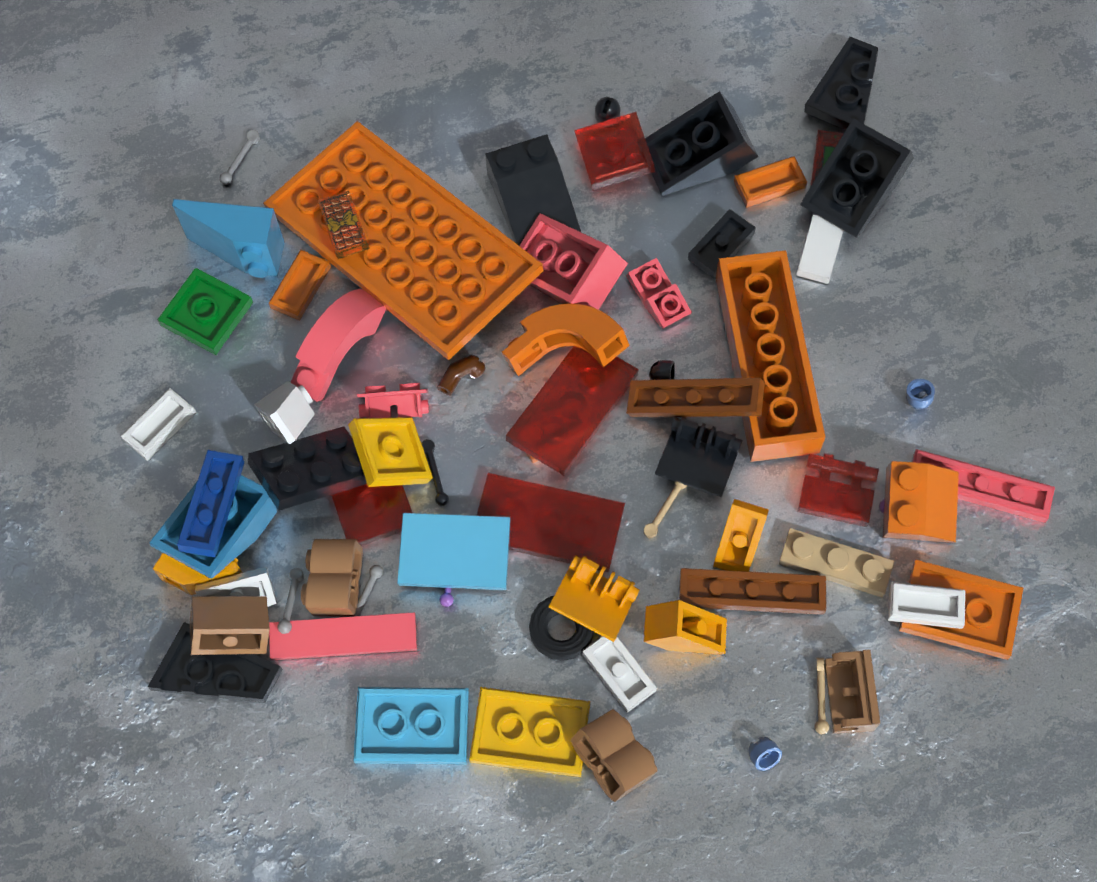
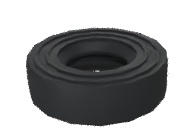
[529,596,594,661]

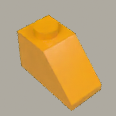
[644,600,727,655]

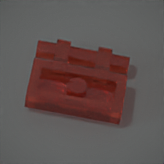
[797,453,879,527]

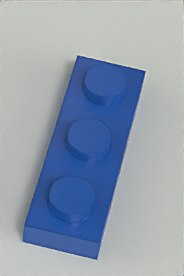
[177,450,244,558]

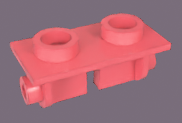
[357,383,429,418]

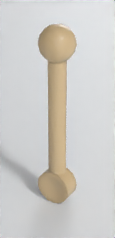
[644,482,687,538]
[815,658,829,734]

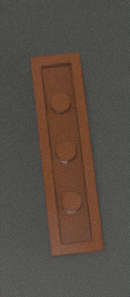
[626,378,765,417]
[679,568,826,615]

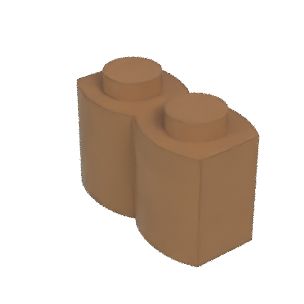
[301,539,363,616]
[571,709,658,802]

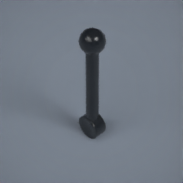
[421,439,449,506]

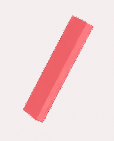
[912,449,1055,523]
[269,612,417,660]

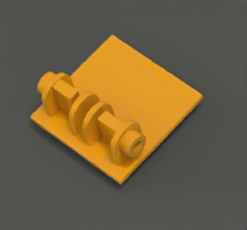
[549,555,640,642]

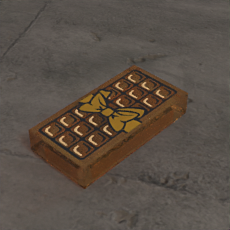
[318,191,370,259]

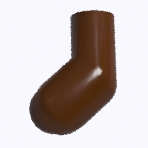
[437,355,485,396]

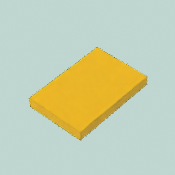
[469,687,590,777]

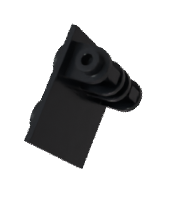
[655,416,743,497]

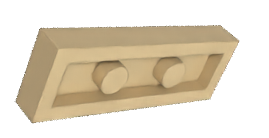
[779,528,894,598]

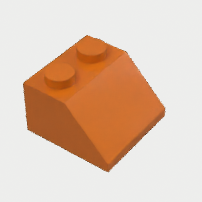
[882,461,959,543]

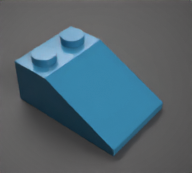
[172,199,285,278]
[150,475,277,579]

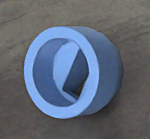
[906,379,935,410]
[748,737,782,771]

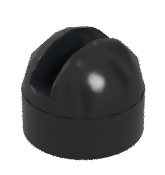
[595,96,621,125]
[649,360,675,380]

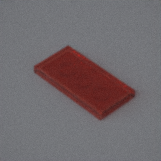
[506,346,639,476]
[476,473,625,572]

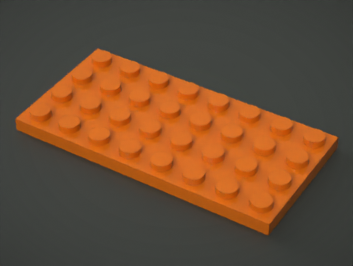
[263,121,544,360]

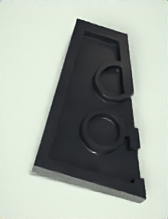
[804,36,878,130]
[148,622,283,703]

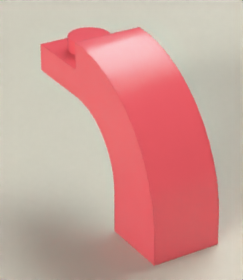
[291,289,386,402]

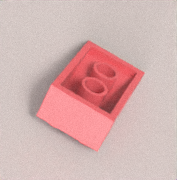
[519,213,628,310]

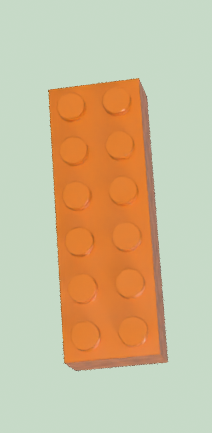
[716,250,826,462]

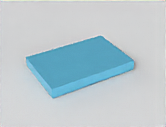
[397,513,511,590]
[353,687,469,765]

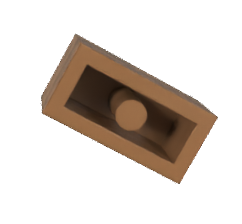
[190,596,270,655]

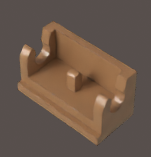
[825,650,880,734]

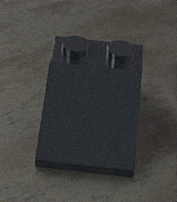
[637,91,759,196]
[800,118,914,238]
[485,134,581,245]

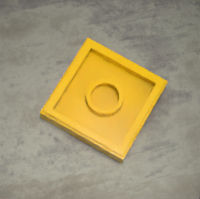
[348,417,433,487]

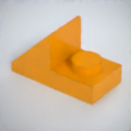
[713,499,769,572]

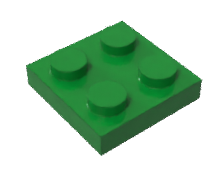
[157,268,253,355]

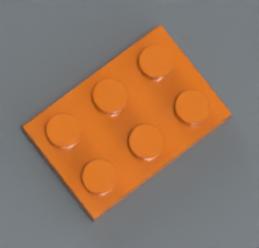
[899,560,1024,660]

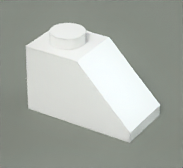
[254,381,315,444]

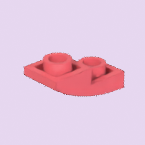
[626,258,692,329]

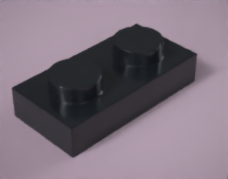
[688,209,756,278]

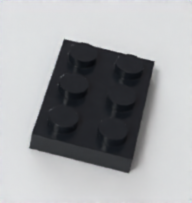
[248,426,367,511]

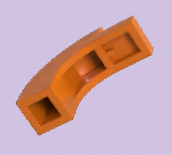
[502,304,630,376]

